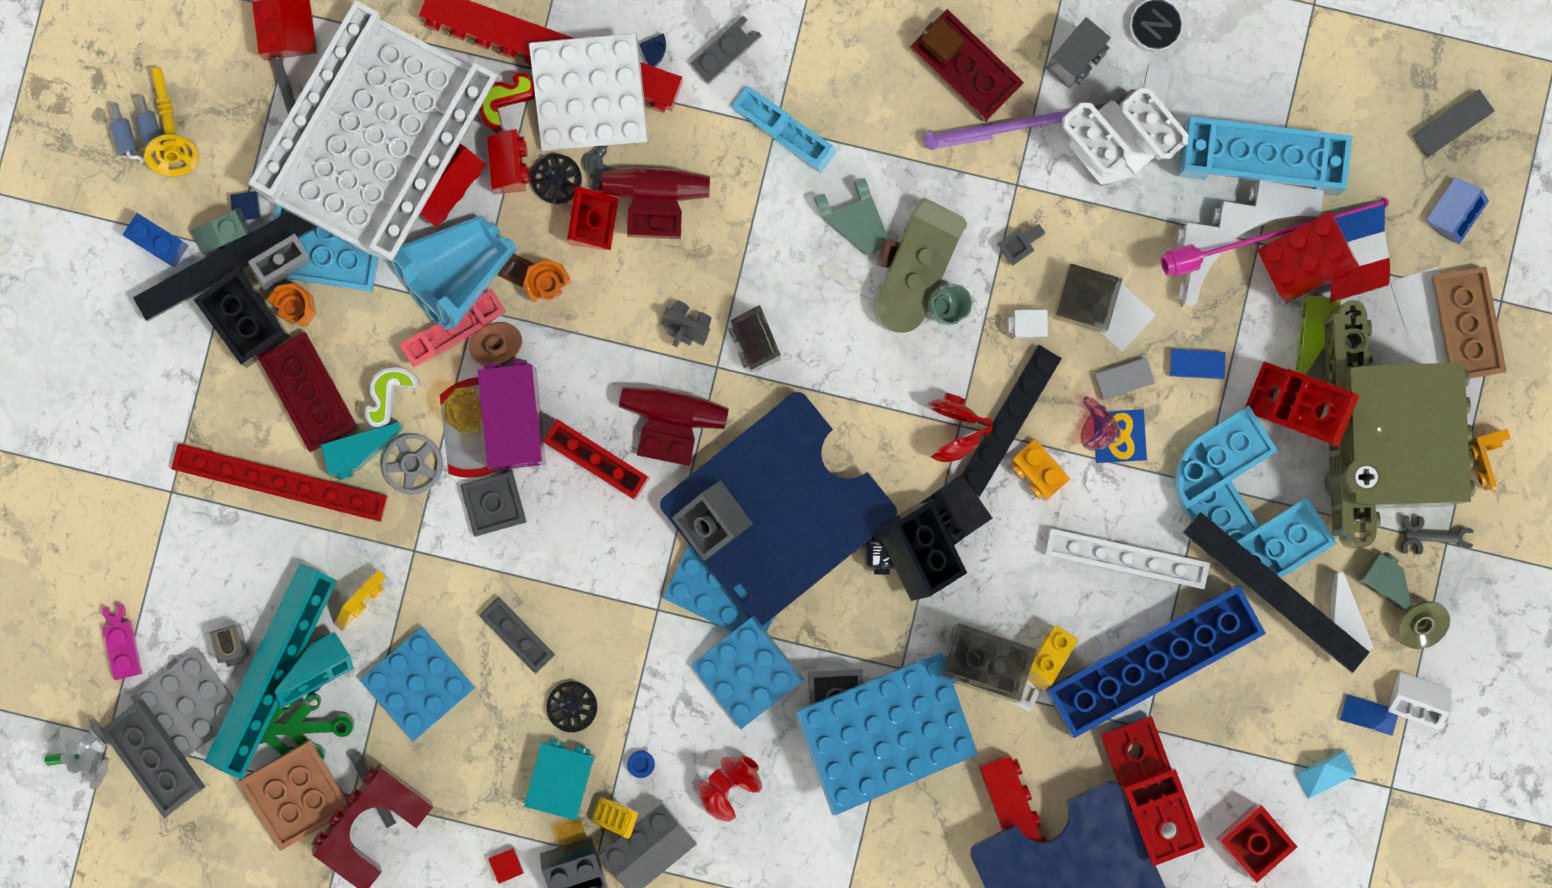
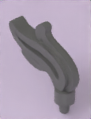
[584,145,614,190]

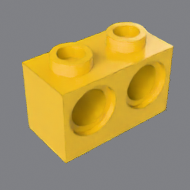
[1022,625,1079,691]

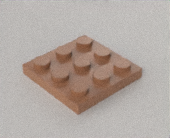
[238,739,348,851]

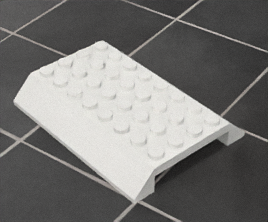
[248,0,498,261]

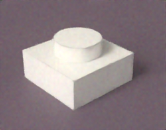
[1005,674,1041,712]

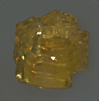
[444,387,482,434]

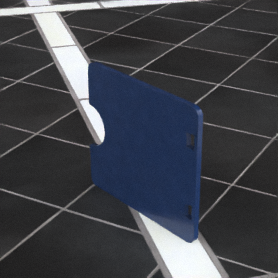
[660,392,897,625]
[970,781,1166,888]

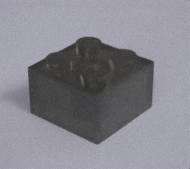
[1053,264,1123,333]

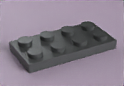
[101,699,206,818]

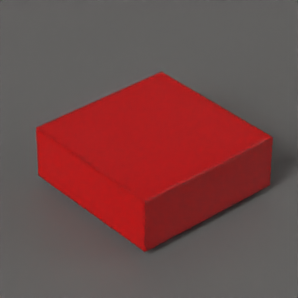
[488,848,525,884]

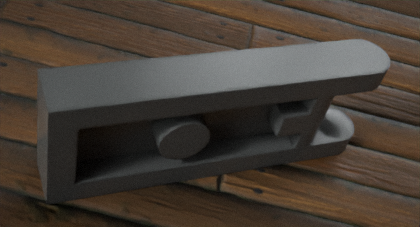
[691,16,762,84]

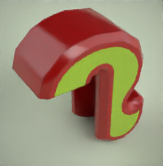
[479,73,535,134]

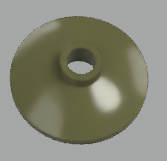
[1398,601,1450,649]

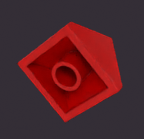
[567,186,619,250]

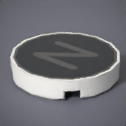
[1129,0,1183,52]

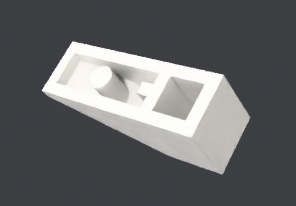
[1329,572,1374,650]

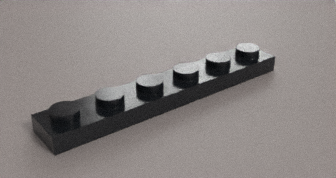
[962,345,1062,497]

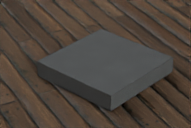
[460,470,527,537]

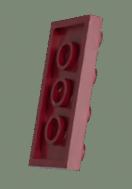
[909,9,1024,122]
[258,332,358,453]

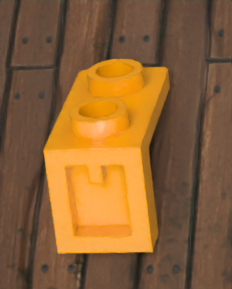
[1469,429,1511,491]

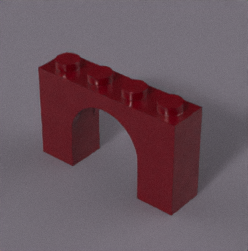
[311,763,433,888]

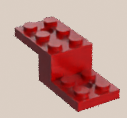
[1244,361,1360,447]
[1100,716,1205,866]

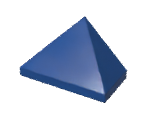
[1340,694,1398,736]

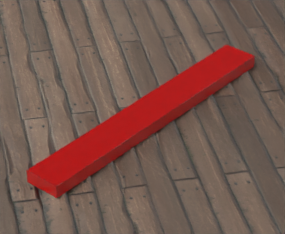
[171,443,388,522]

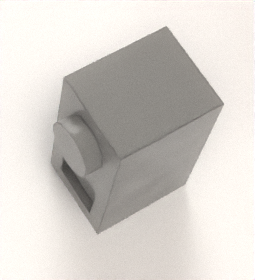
[248,233,310,291]

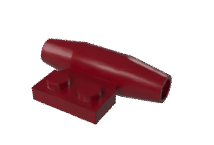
[602,167,710,239]
[619,386,729,466]

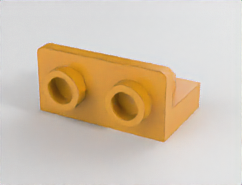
[1010,439,1071,501]

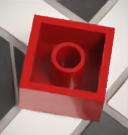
[1215,803,1298,883]

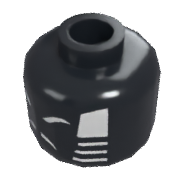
[865,536,895,575]

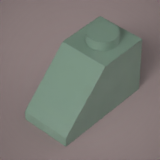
[191,208,252,255]
[1357,552,1411,611]

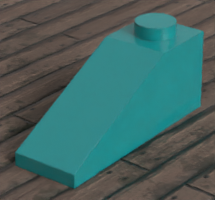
[321,422,404,481]
[274,631,354,708]

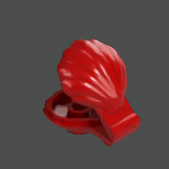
[927,393,993,462]
[697,755,762,822]

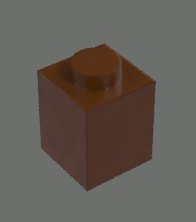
[921,19,964,65]

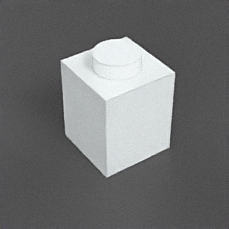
[1008,310,1048,340]

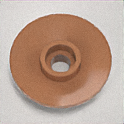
[469,323,523,366]

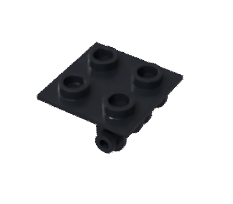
[919,474,993,545]

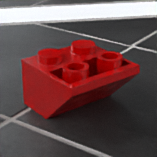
[487,129,530,194]

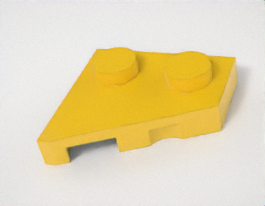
[335,570,386,631]

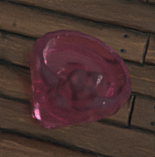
[1080,396,1121,451]

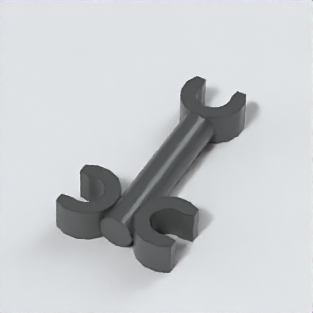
[1401,516,1474,555]

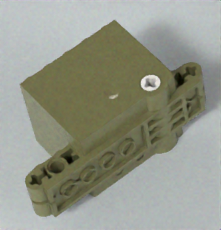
[1323,300,1475,549]

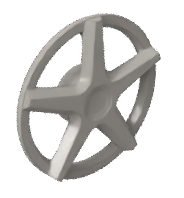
[382,434,443,495]

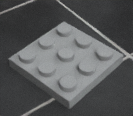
[130,649,234,759]

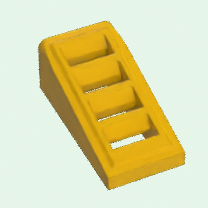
[592,797,638,838]

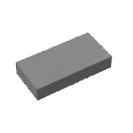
[1094,358,1155,400]

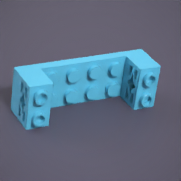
[1178,116,1352,196]

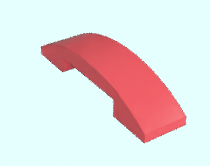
[399,288,506,368]

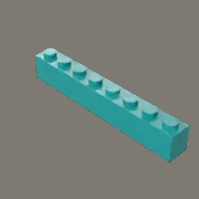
[204,563,338,779]

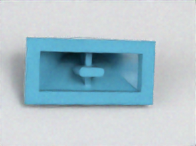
[1296,750,1357,798]

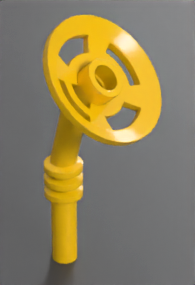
[144,67,199,177]

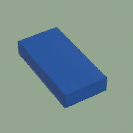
[1170,349,1226,380]

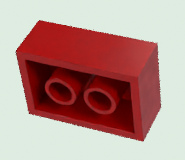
[1257,211,1360,304]

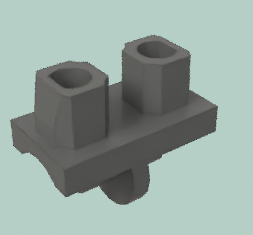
[661,300,712,348]

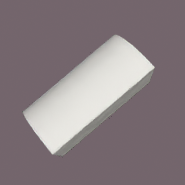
[1388,672,1452,730]

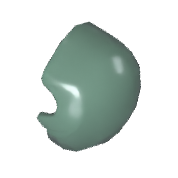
[928,284,973,325]

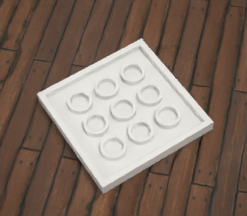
[529,33,649,151]

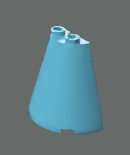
[391,215,517,330]

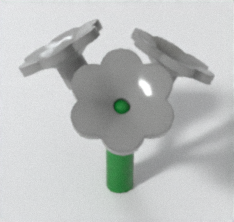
[45,718,110,790]

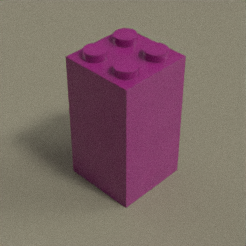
[478,360,547,471]

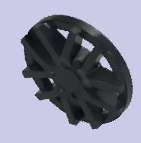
[532,153,582,204]
[546,681,598,732]

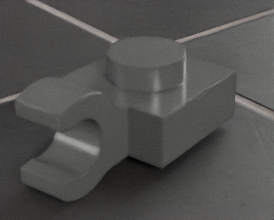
[997,224,1046,266]

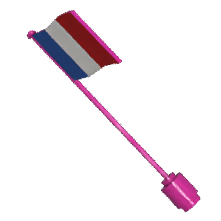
[1160,197,1390,303]

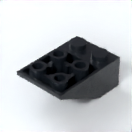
[540,837,608,888]

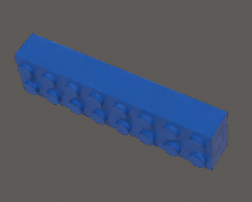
[1046,586,1266,738]

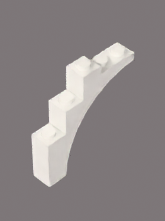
[1177,181,1324,308]

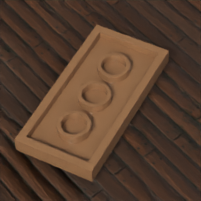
[1431,267,1507,379]

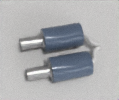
[109,95,163,163]

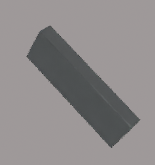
[1412,89,1495,158]
[479,596,556,674]

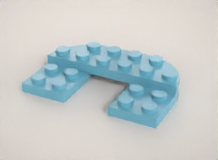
[1175,406,1337,577]

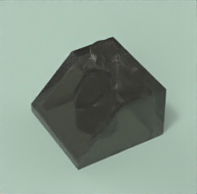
[728,305,781,373]

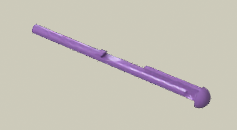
[923,103,1107,150]

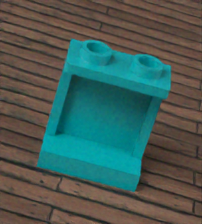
[524,738,595,821]

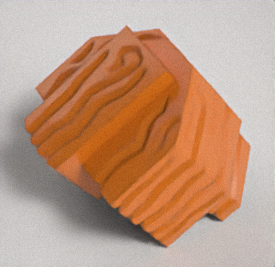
[523,259,572,303]
[267,283,316,328]

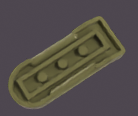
[873,198,967,333]

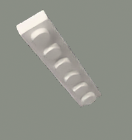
[1044,529,1210,590]

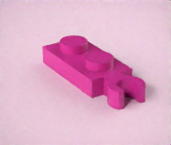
[103,604,143,680]

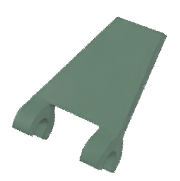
[814,178,889,256]

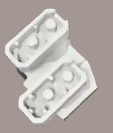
[1062,88,1189,186]

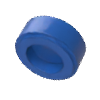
[627,750,655,778]

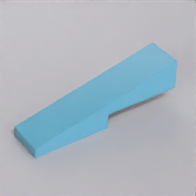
[731,86,836,173]

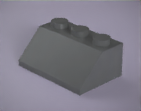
[598,802,697,888]

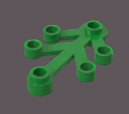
[259,693,354,759]

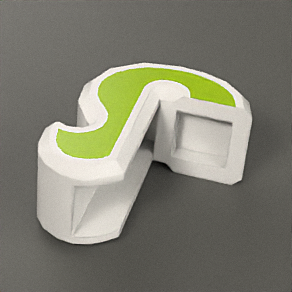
[365,367,421,428]

